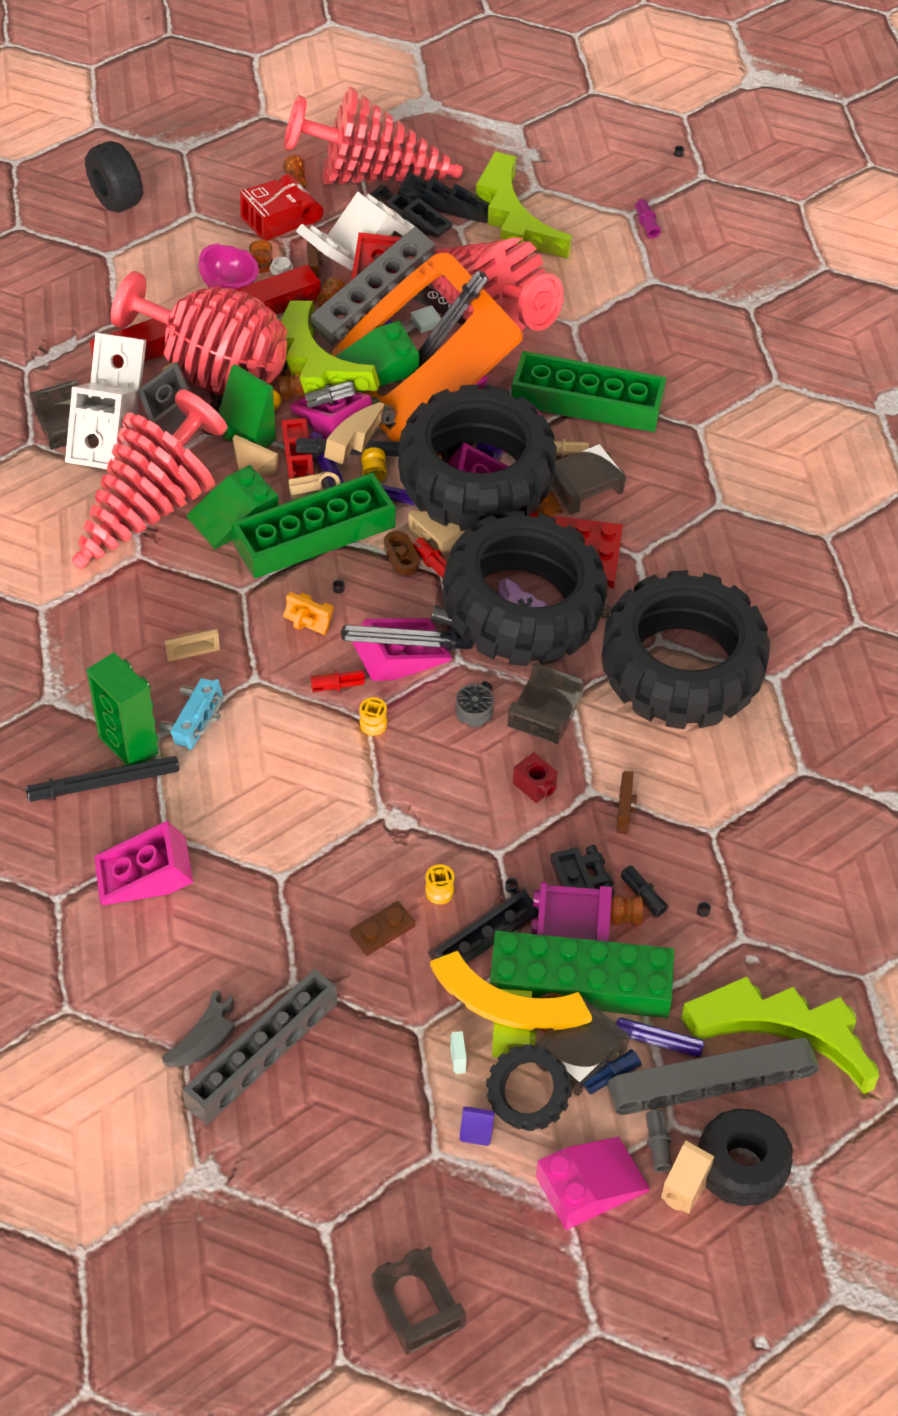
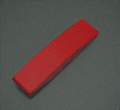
[281,418,314,501]

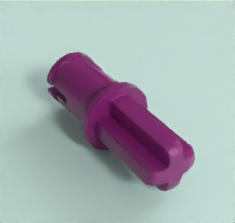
[634,199,661,238]

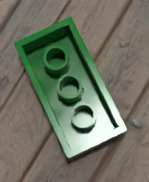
[86,652,159,765]

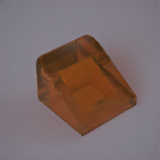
[535,492,563,516]

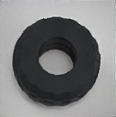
[85,140,143,213]
[698,1108,793,1207]

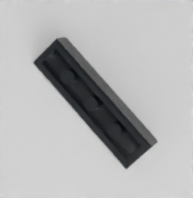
[427,888,539,964]

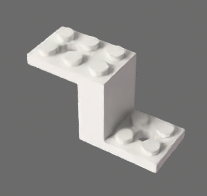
[296,192,415,271]
[65,333,146,469]

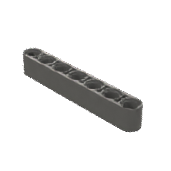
[607,1038,819,1115]

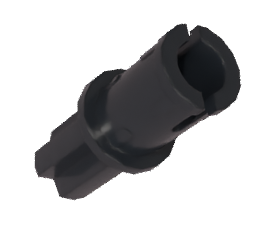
[621,865,669,918]

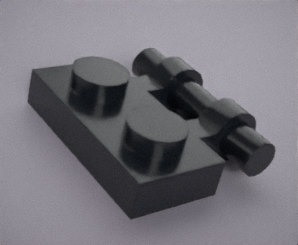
[550,845,615,897]

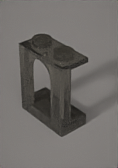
[371,1246,466,1355]

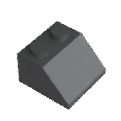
[138,362,190,435]

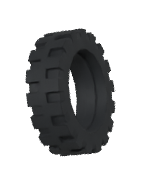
[486,1044,572,1131]

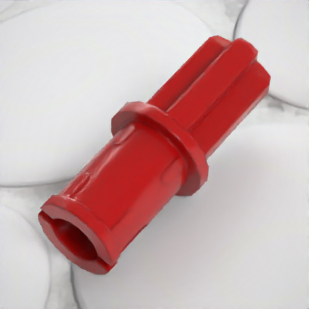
[413,537,447,578]
[310,670,365,693]

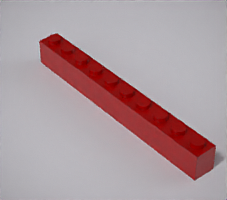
[90,264,321,368]

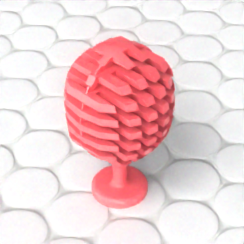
[111,271,288,395]

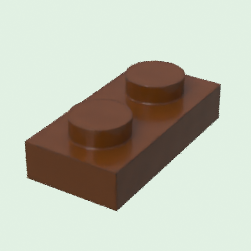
[350,901,415,956]

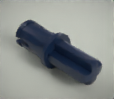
[582,1049,642,1094]

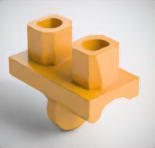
[283,592,334,635]

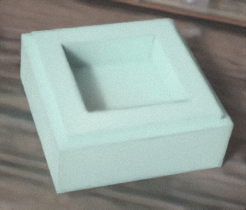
[411,305,441,333]
[450,1031,466,1074]

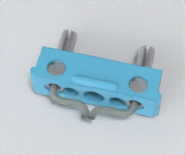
[159,678,223,750]

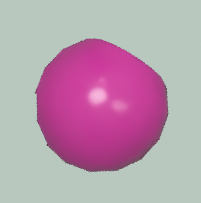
[198,243,259,289]

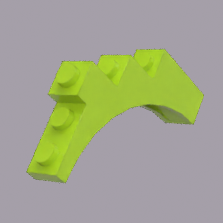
[476,151,572,259]
[281,301,380,393]
[681,977,879,1094]

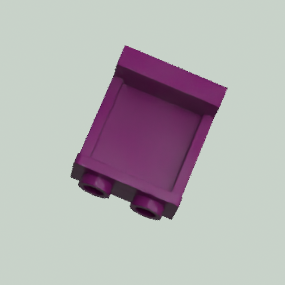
[531,882,612,942]

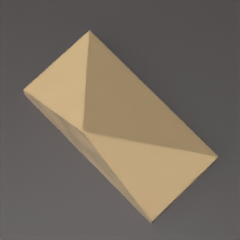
[233,435,279,477]
[164,629,220,662]

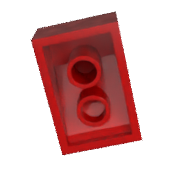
[351,232,402,314]

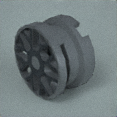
[455,684,494,728]

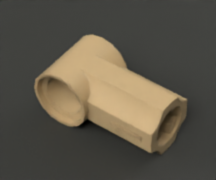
[288,471,340,501]

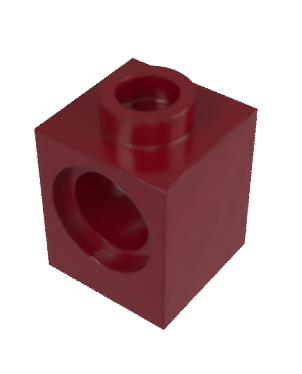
[513,752,558,803]

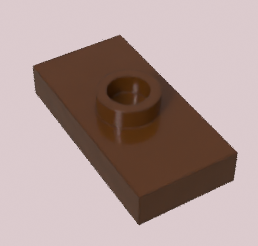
[307,241,323,279]
[616,771,637,834]

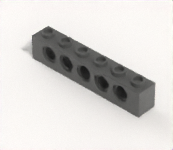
[311,226,435,345]
[182,969,337,1125]

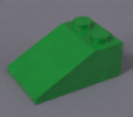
[335,321,419,393]
[219,364,276,448]
[187,465,279,550]

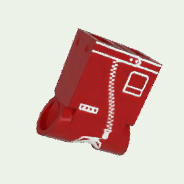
[240,174,324,242]

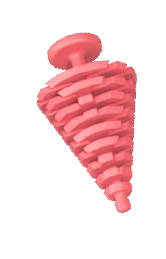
[284,86,463,185]
[410,237,564,331]
[72,389,228,569]

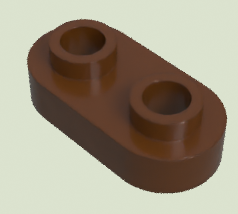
[384,531,419,576]

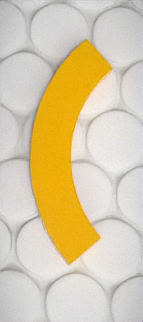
[430,951,592,1030]

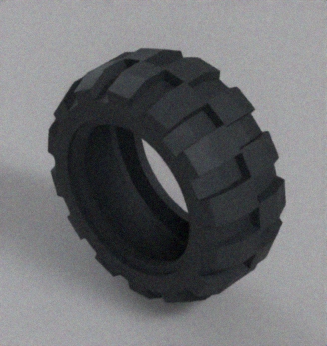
[398,384,557,531]
[441,511,607,666]
[601,570,771,729]

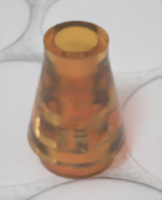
[283,154,307,188]

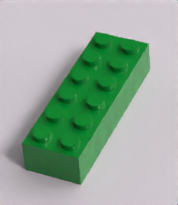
[511,351,667,432]
[231,472,395,579]
[490,931,674,1018]

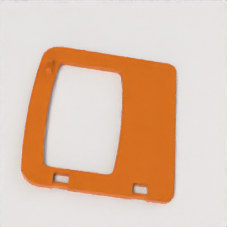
[331,253,523,441]

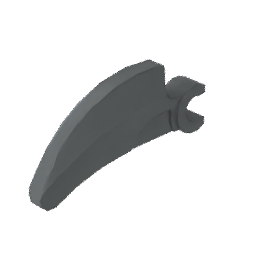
[162,990,235,1067]

